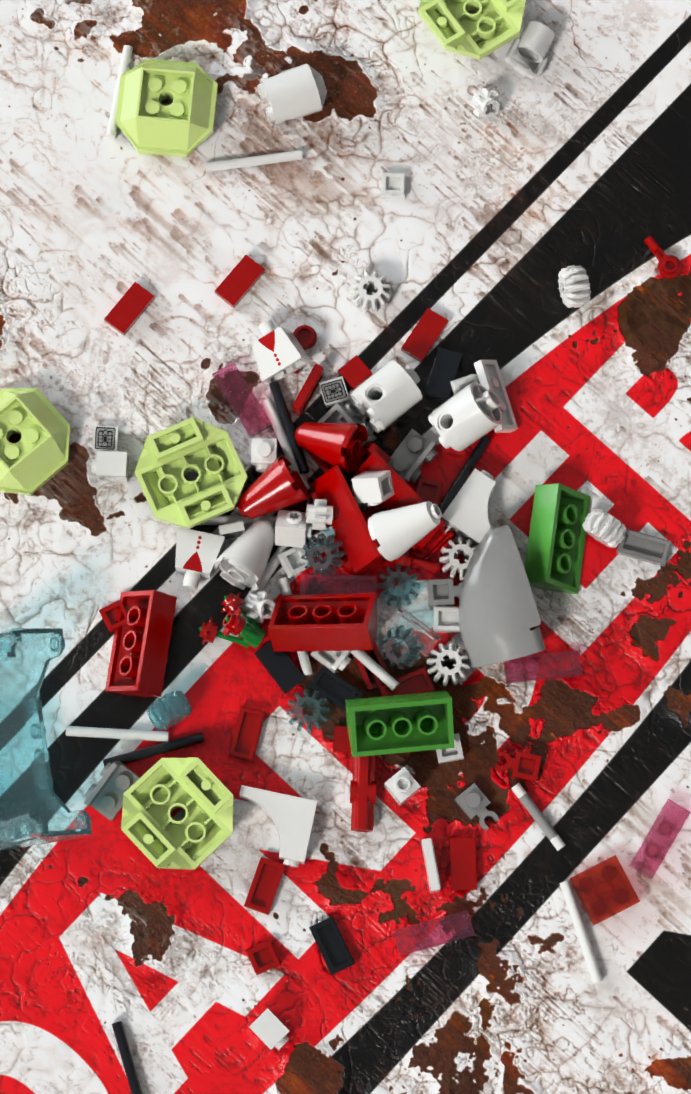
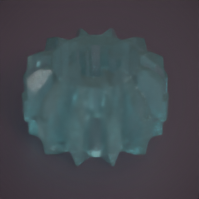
[301,533,346,577]
[377,564,420,608]
[379,625,424,670]
[286,689,330,733]
[147,691,192,730]

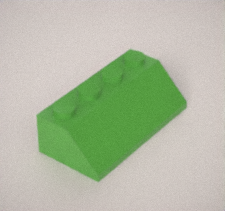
[525,483,591,594]
[345,691,455,757]

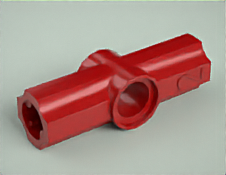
[350,755,376,832]

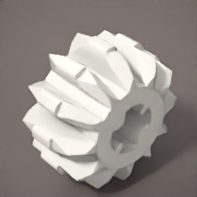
[558,265,591,308]
[350,271,391,313]
[582,508,627,548]
[439,537,477,581]
[426,643,470,686]

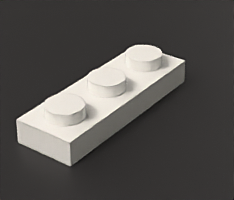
[474,360,518,433]

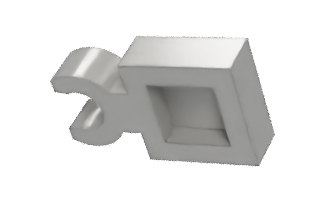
[427,579,463,607]
[454,783,499,831]

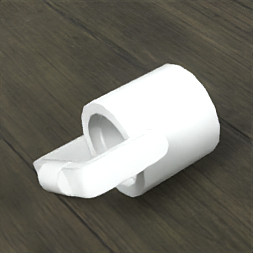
[505,21,555,79]

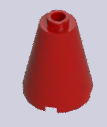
[295,422,368,473]
[237,455,310,519]

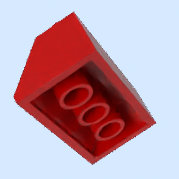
[352,451,445,554]
[310,465,383,577]
[105,590,177,697]
[268,593,377,652]

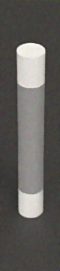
[511,783,566,851]

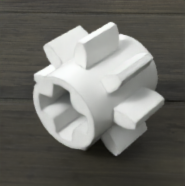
[470,87,502,120]
[306,499,333,530]
[244,589,275,623]

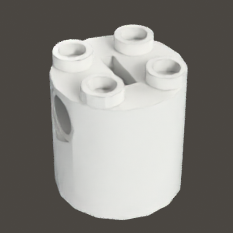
[257,63,327,126]
[350,360,423,433]
[428,382,503,451]

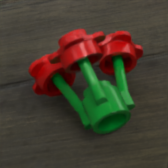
[199,591,266,648]

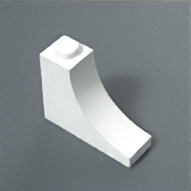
[441,468,496,546]
[239,785,318,868]

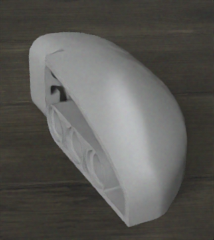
[459,525,546,668]

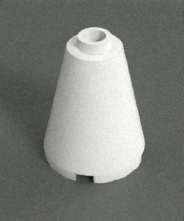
[368,501,442,561]
[214,520,275,592]

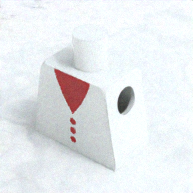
[252,320,312,384]
[175,527,226,590]

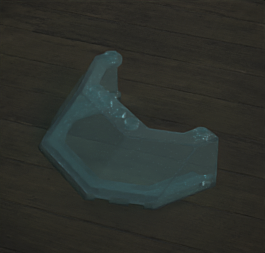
[0,628,92,851]

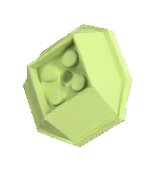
[418,0,527,60]
[116,59,218,157]
[0,388,71,496]
[134,417,248,529]
[121,757,234,870]

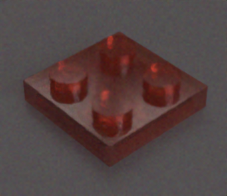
[569,855,640,926]

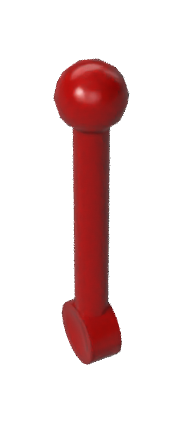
[418,529,456,569]

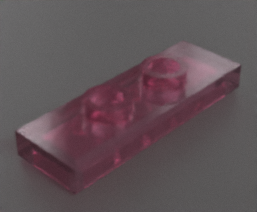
[212,362,272,438]
[300,573,377,595]
[503,650,583,684]
[629,799,690,879]
[392,910,475,957]

